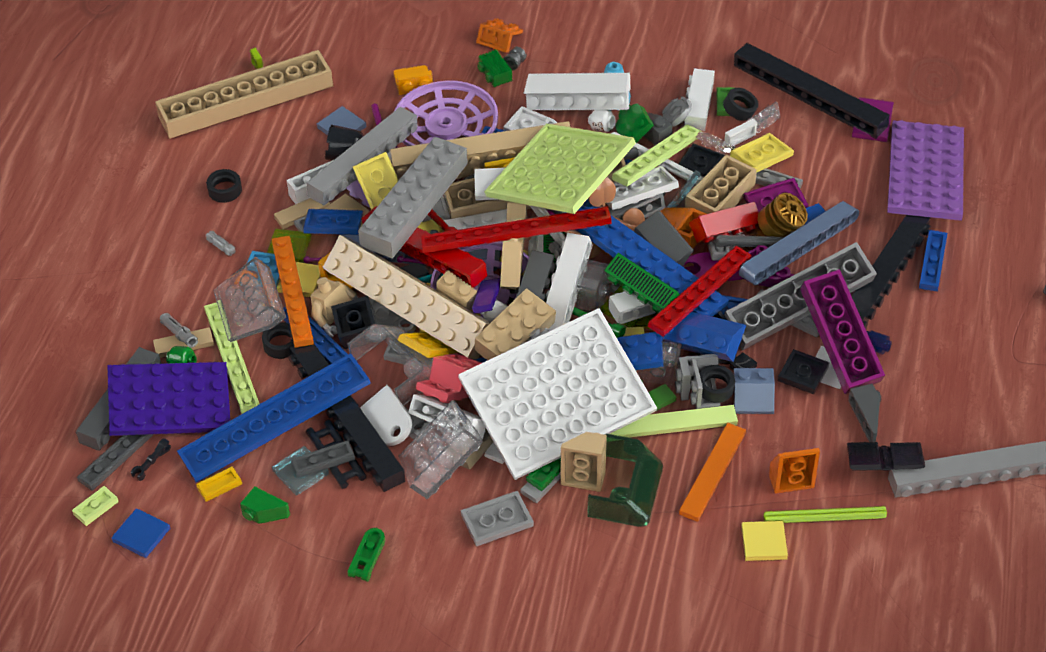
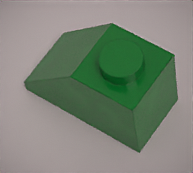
[240,486,290,524]

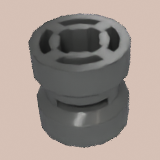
[504,46,527,70]

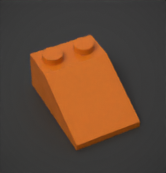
[769,448,820,494]

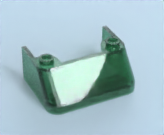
[588,433,663,527]

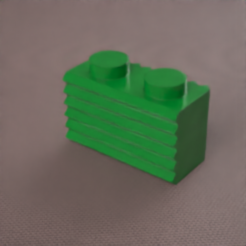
[477,49,513,87]

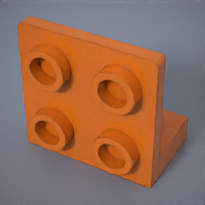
[476,18,523,53]

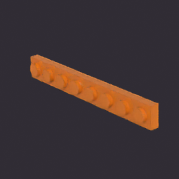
[271,236,314,348]

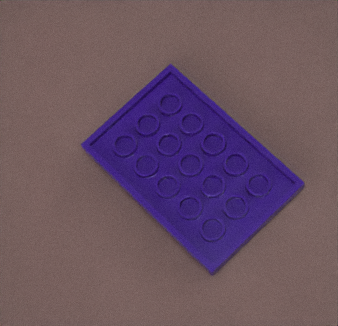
[107,362,231,436]

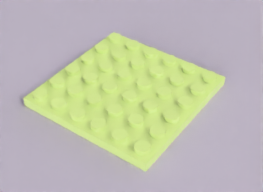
[484,123,636,214]

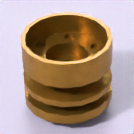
[757,193,808,237]

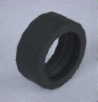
[723,88,758,121]
[206,169,242,203]
[262,322,294,359]
[699,365,735,403]

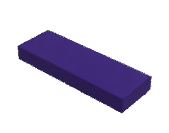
[472,278,501,313]

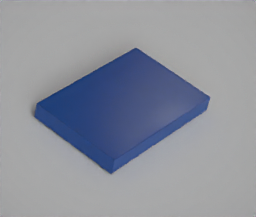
[303,209,363,235]

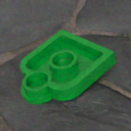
[615,104,654,143]

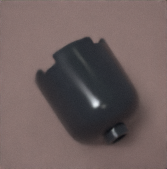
[325,124,364,160]

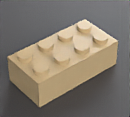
[685,155,757,214]
[475,288,556,360]

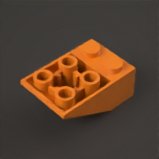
[660,208,706,249]

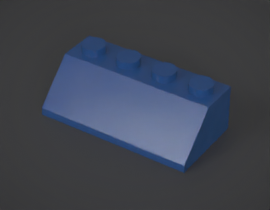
[662,312,746,362]

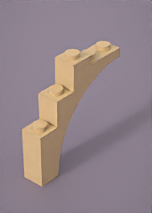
[500,202,528,290]

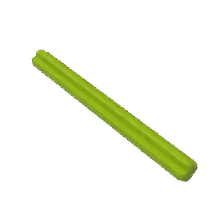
[763,506,887,523]

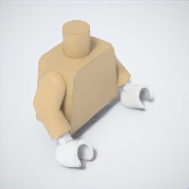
[310,277,358,337]

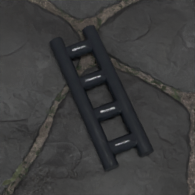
[306,420,367,489]

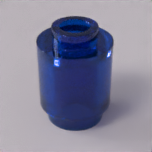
[867,330,892,354]

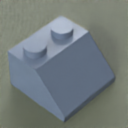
[733,368,775,414]

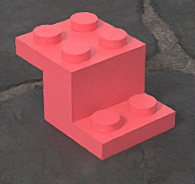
[416,353,482,403]

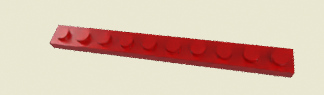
[421,206,612,253]

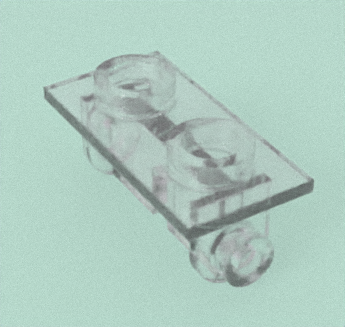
[747,102,781,134]

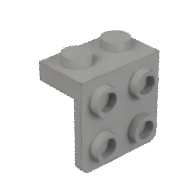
[675,354,718,401]
[689,358,720,409]

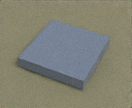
[317,106,367,135]

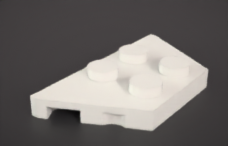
[443,209,507,242]

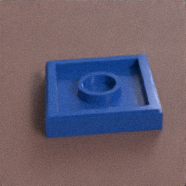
[111,508,170,558]

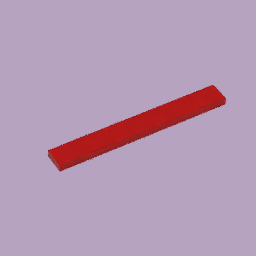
[647,246,752,337]

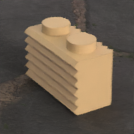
[436,271,477,310]

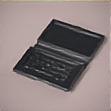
[847,442,925,470]

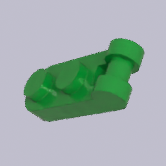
[347,528,385,582]

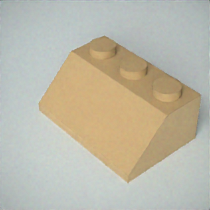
[561,432,606,492]

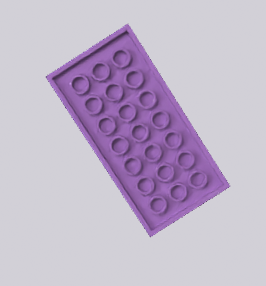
[887,120,964,221]

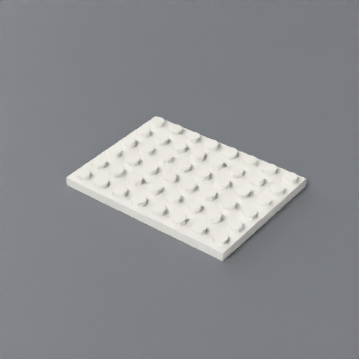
[458,308,657,480]

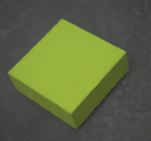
[250,48,263,69]

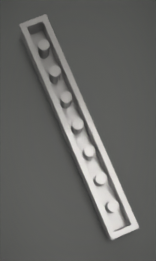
[306,106,418,205]
[888,441,1046,498]

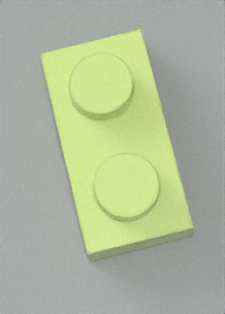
[72,486,118,526]

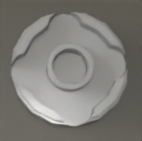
[662,97,692,127]

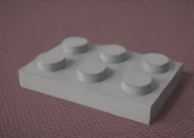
[461,491,534,547]

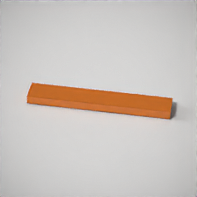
[679,423,746,522]

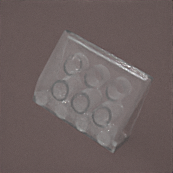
[213,257,286,342]
[399,400,483,499]

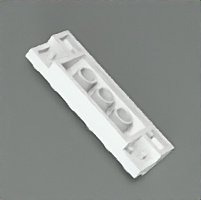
[524,73,631,110]

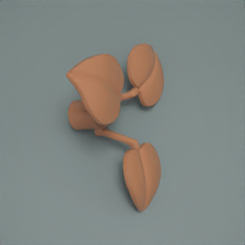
[588,177,645,259]

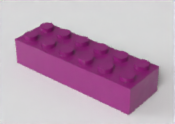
[800,269,885,394]

